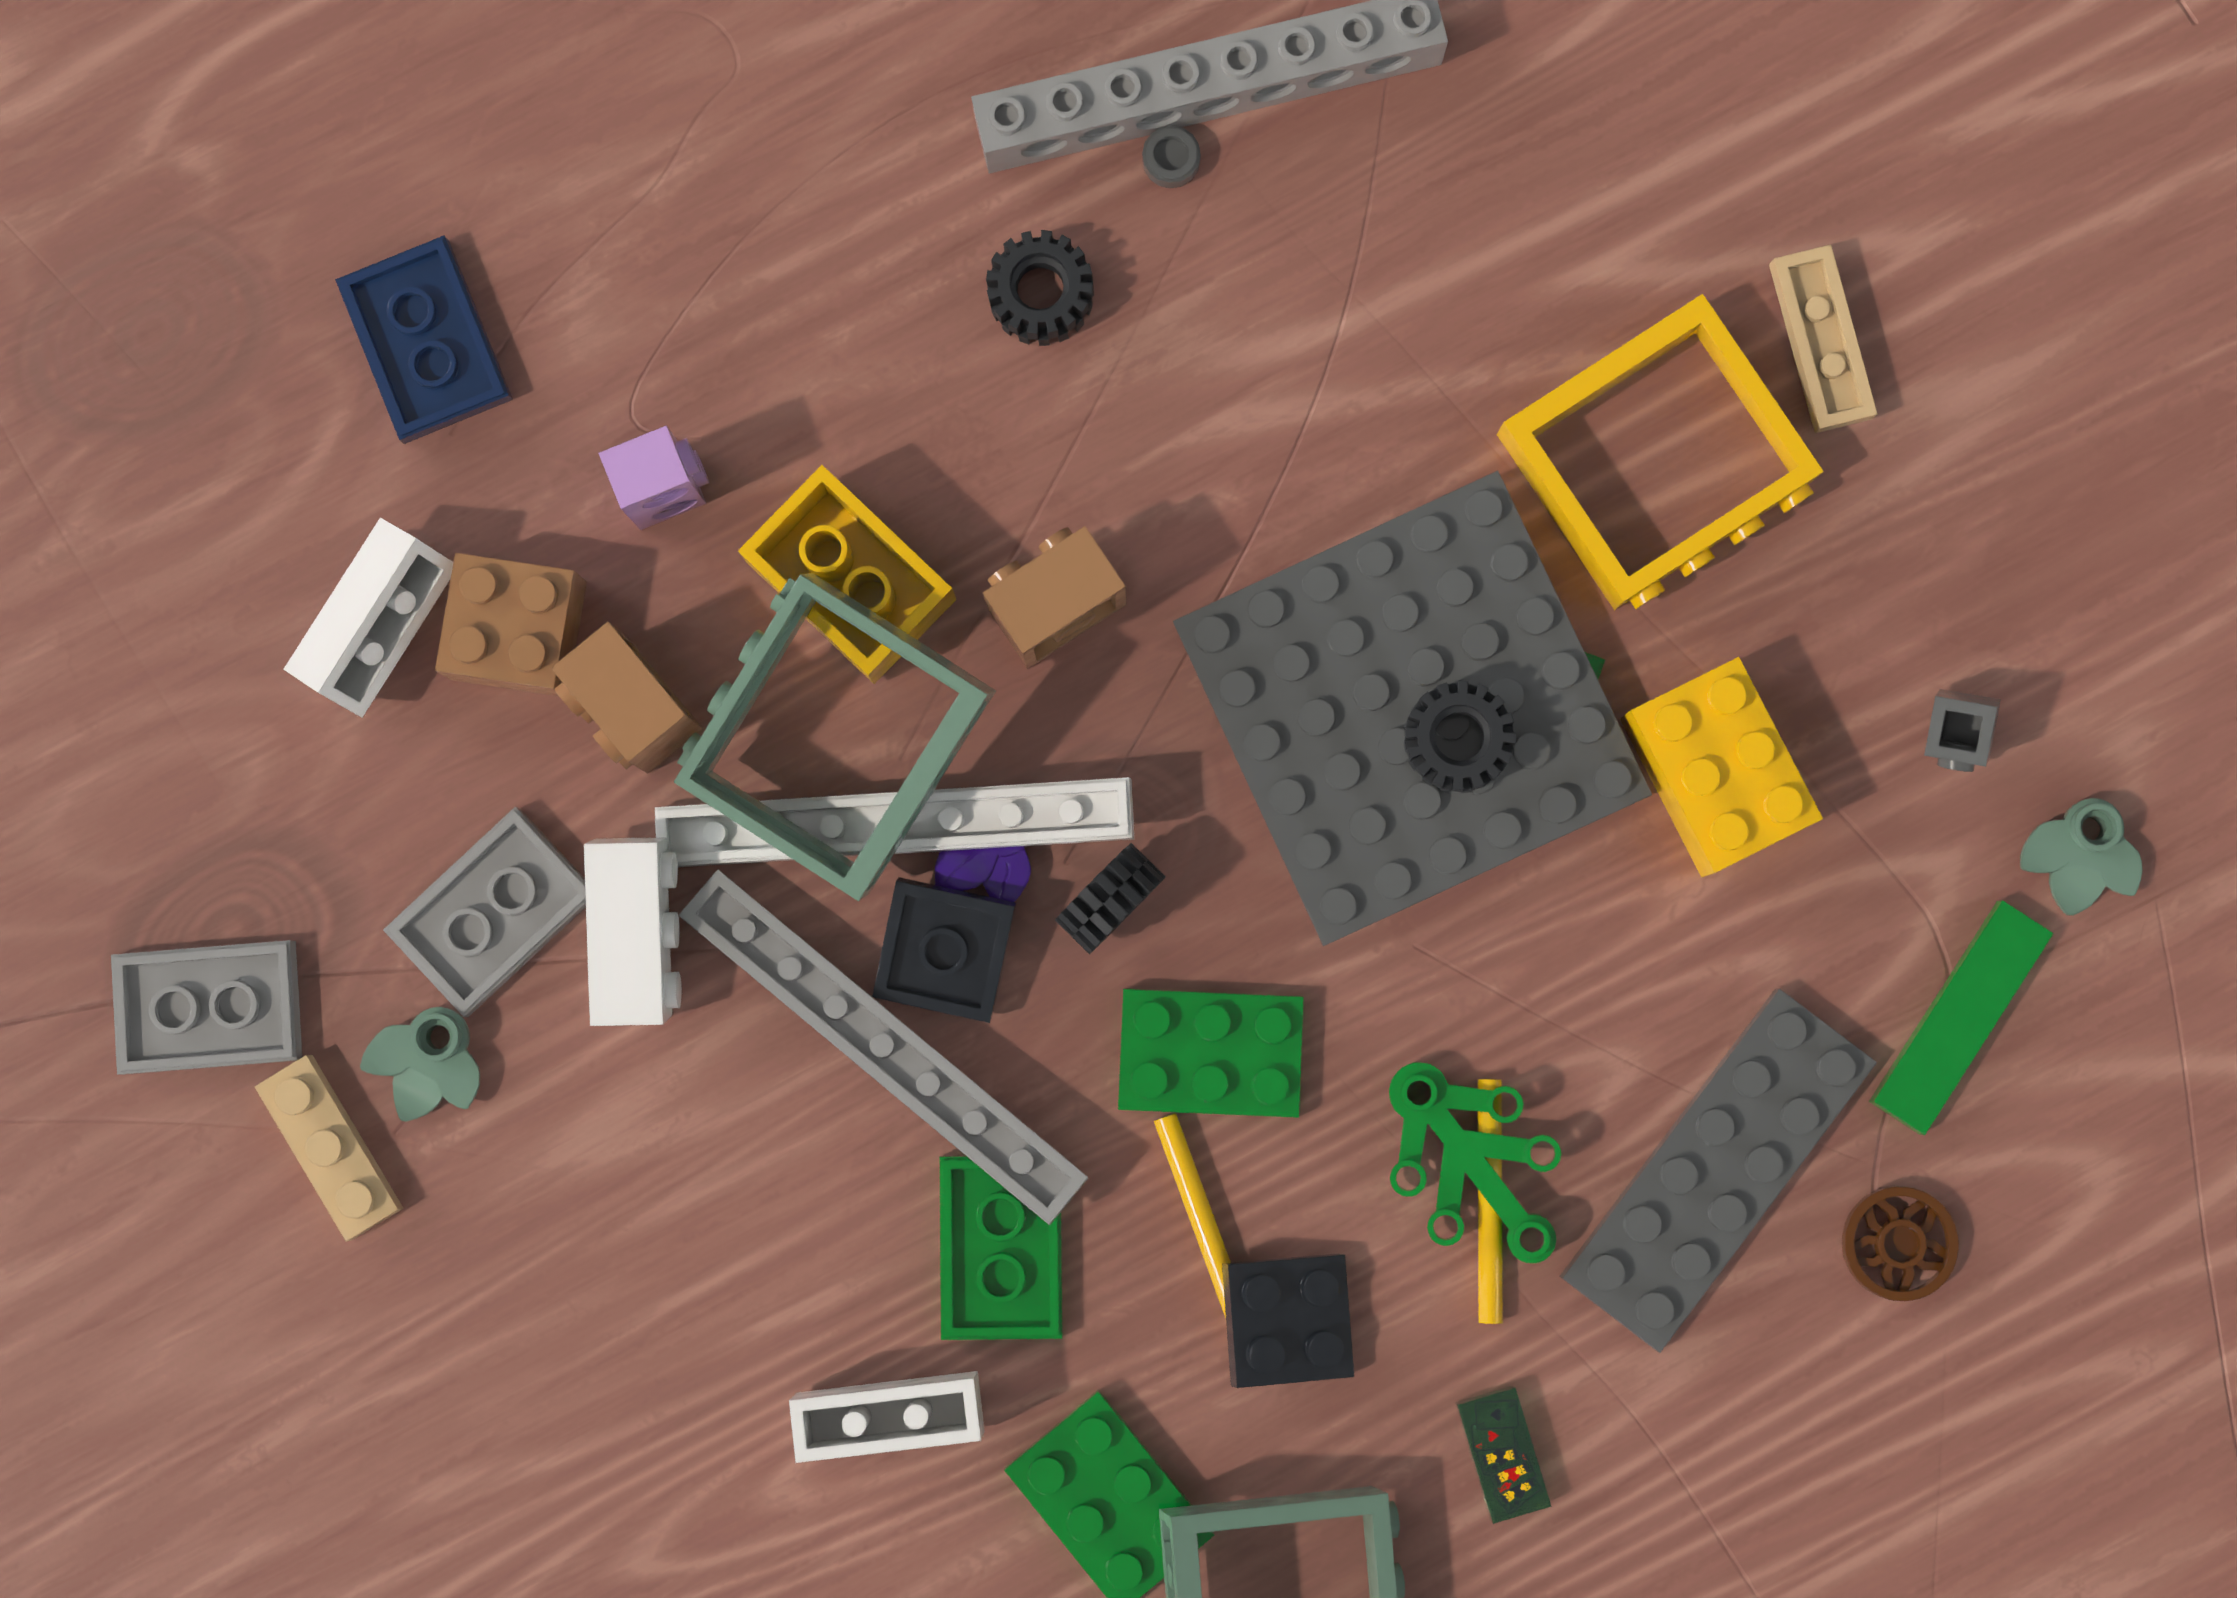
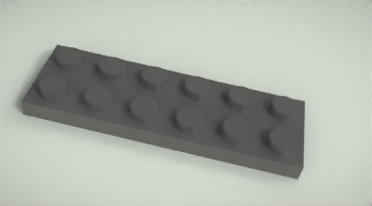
[1559,989,1877,1353]

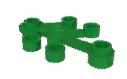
[1389,1062,1561,1264]

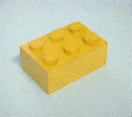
[738,465,957,684]
[1620,657,1823,878]

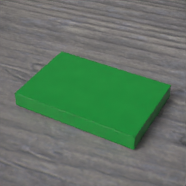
[939,1156,1063,1340]

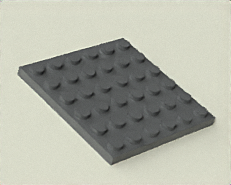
[1173,471,1652,946]

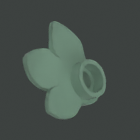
[2020,798,2143,916]
[360,1007,480,1122]

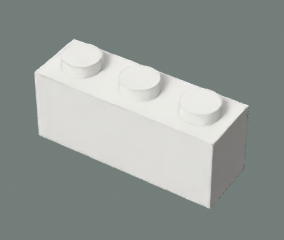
[284,518,453,718]
[584,837,682,1026]
[789,1371,985,1463]

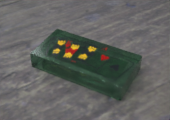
[1455,1386,1552,1524]

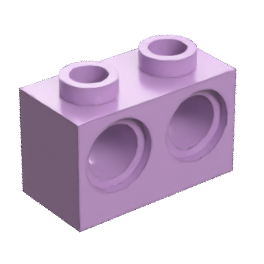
[599,425,709,530]

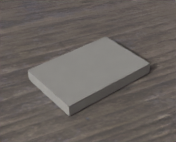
[383,807,586,1017]
[111,940,302,1075]

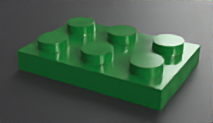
[1118,989,1304,1118]
[1004,1389,1215,1598]

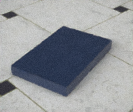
[335,235,513,444]

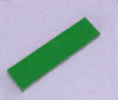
[1869,900,2054,1135]

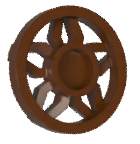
[1842,1186,1959,1301]

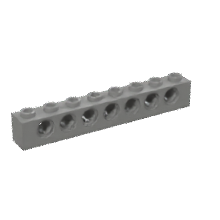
[971,0,1448,174]

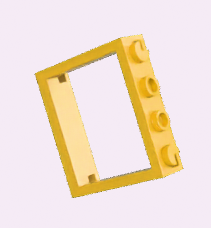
[1496,294,1824,610]

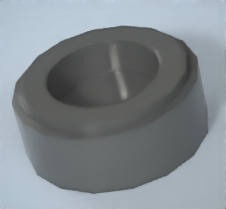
[1142,125,1201,189]

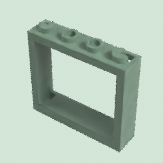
[674,573,996,901]
[1159,1486,1405,1598]

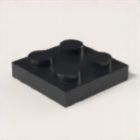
[872,877,1016,1023]
[1222,1254,1354,1388]

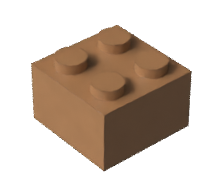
[982,526,1126,669]
[435,553,587,696]
[551,622,703,774]

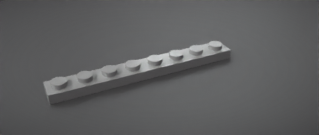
[679,870,1089,1225]

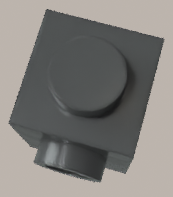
[1924,689,2001,772]

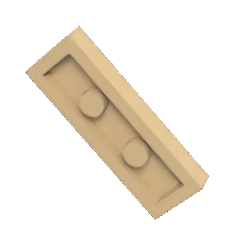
[1769,245,1878,433]
[255,1055,404,1242]

